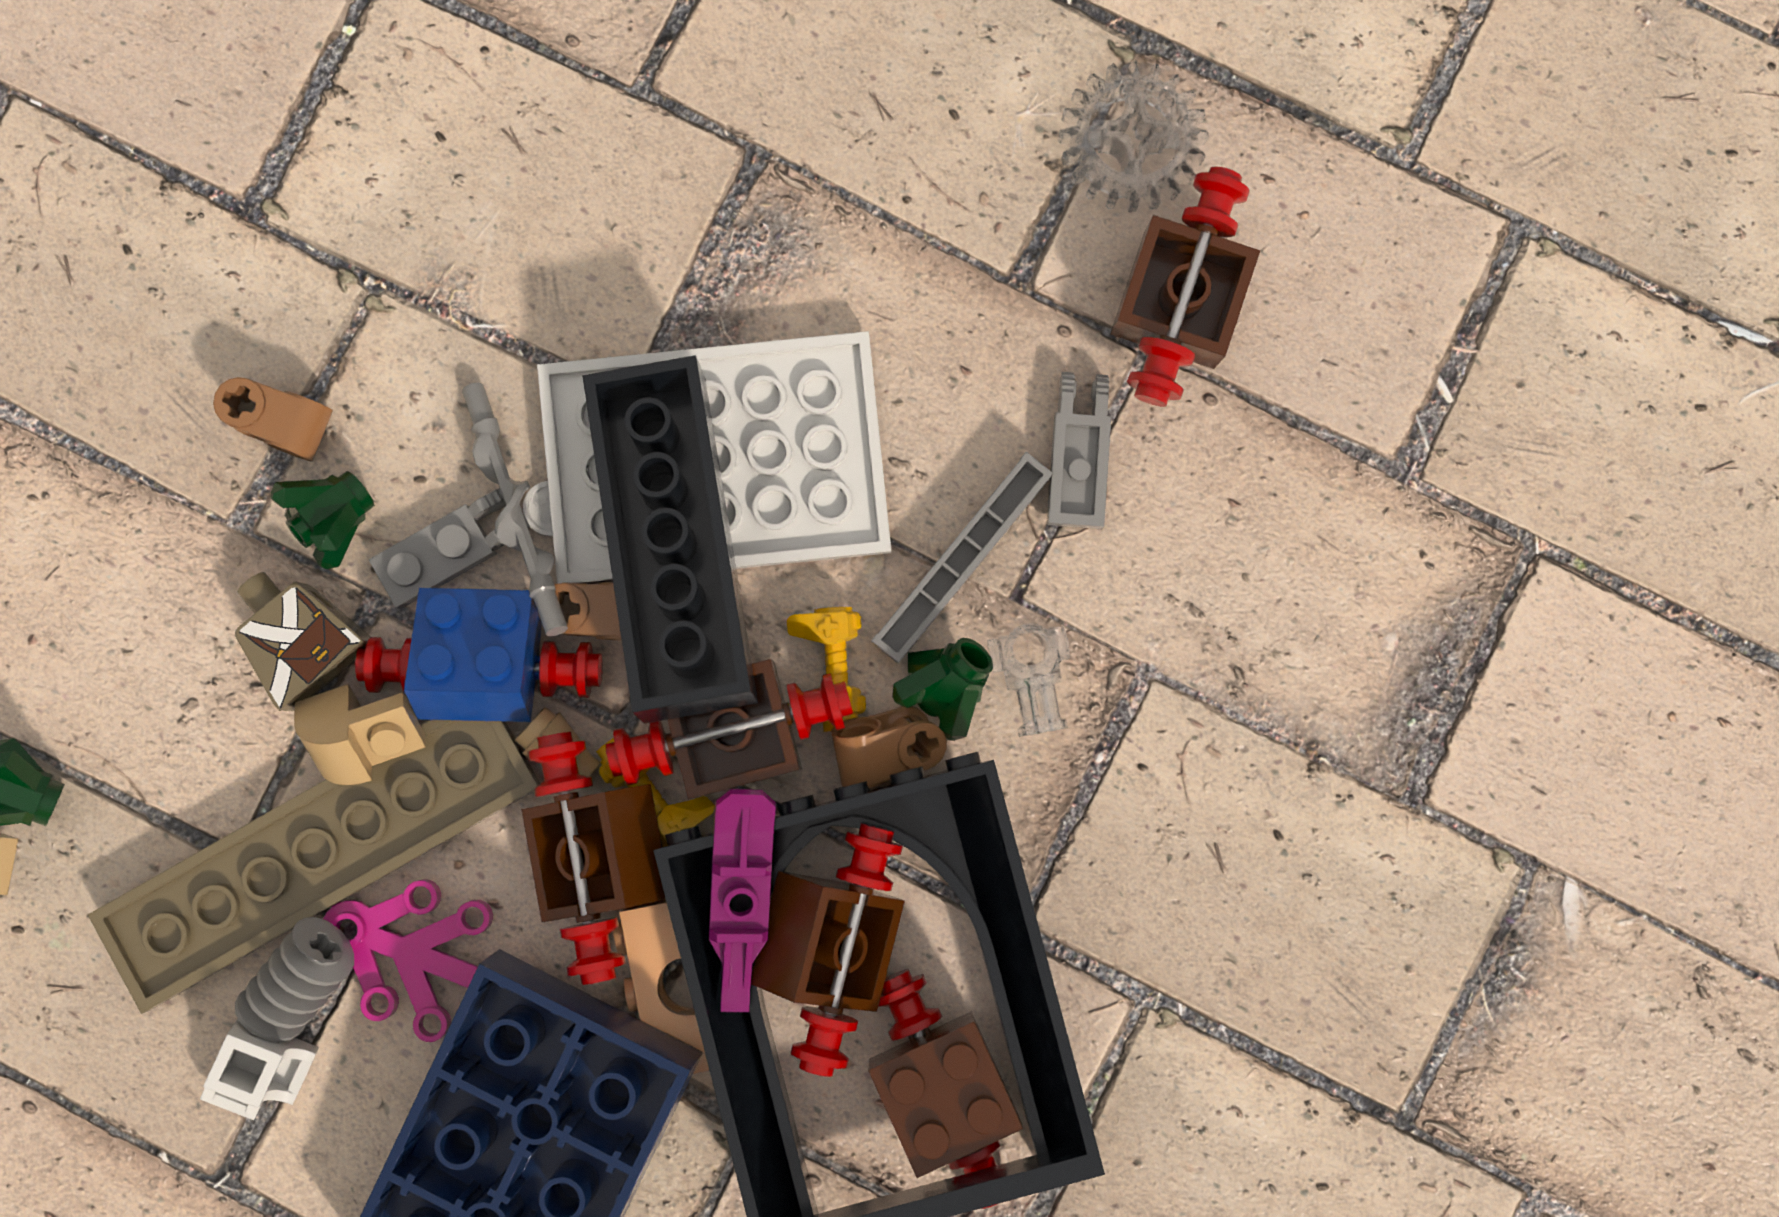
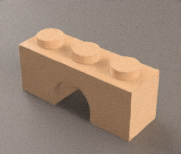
[613,899,709,1074]

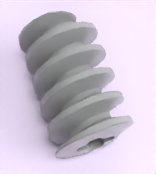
[235,917,354,1043]

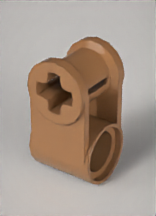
[213,377,333,462]
[538,582,622,641]
[831,706,947,788]

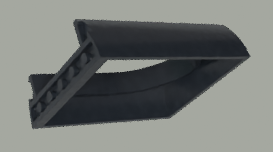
[653,752,1105,1217]

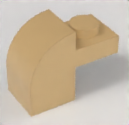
[294,684,426,785]

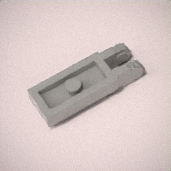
[1047,372,1112,529]
[369,488,530,609]

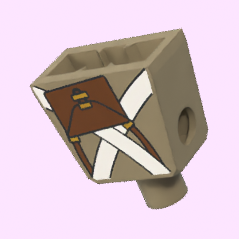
[235,572,371,711]

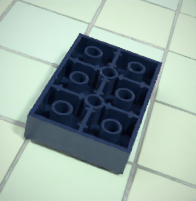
[360,949,703,1217]

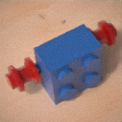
[355,588,603,722]

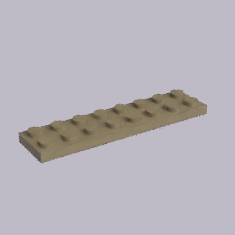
[88,720,540,1014]

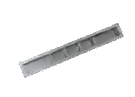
[871,452,1053,664]

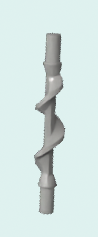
[462,383,568,637]

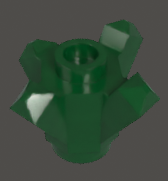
[270,471,375,569]
[892,638,993,741]
[0,738,65,826]

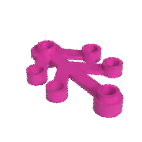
[323,879,493,1042]

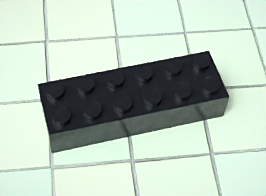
[582,355,758,724]

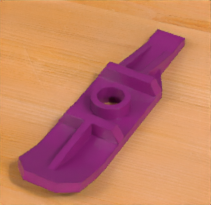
[709,789,776,1012]

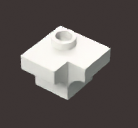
[200,1018,319,1120]

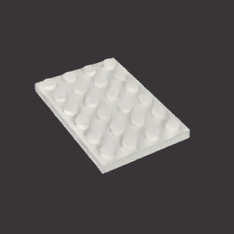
[537,331,891,584]

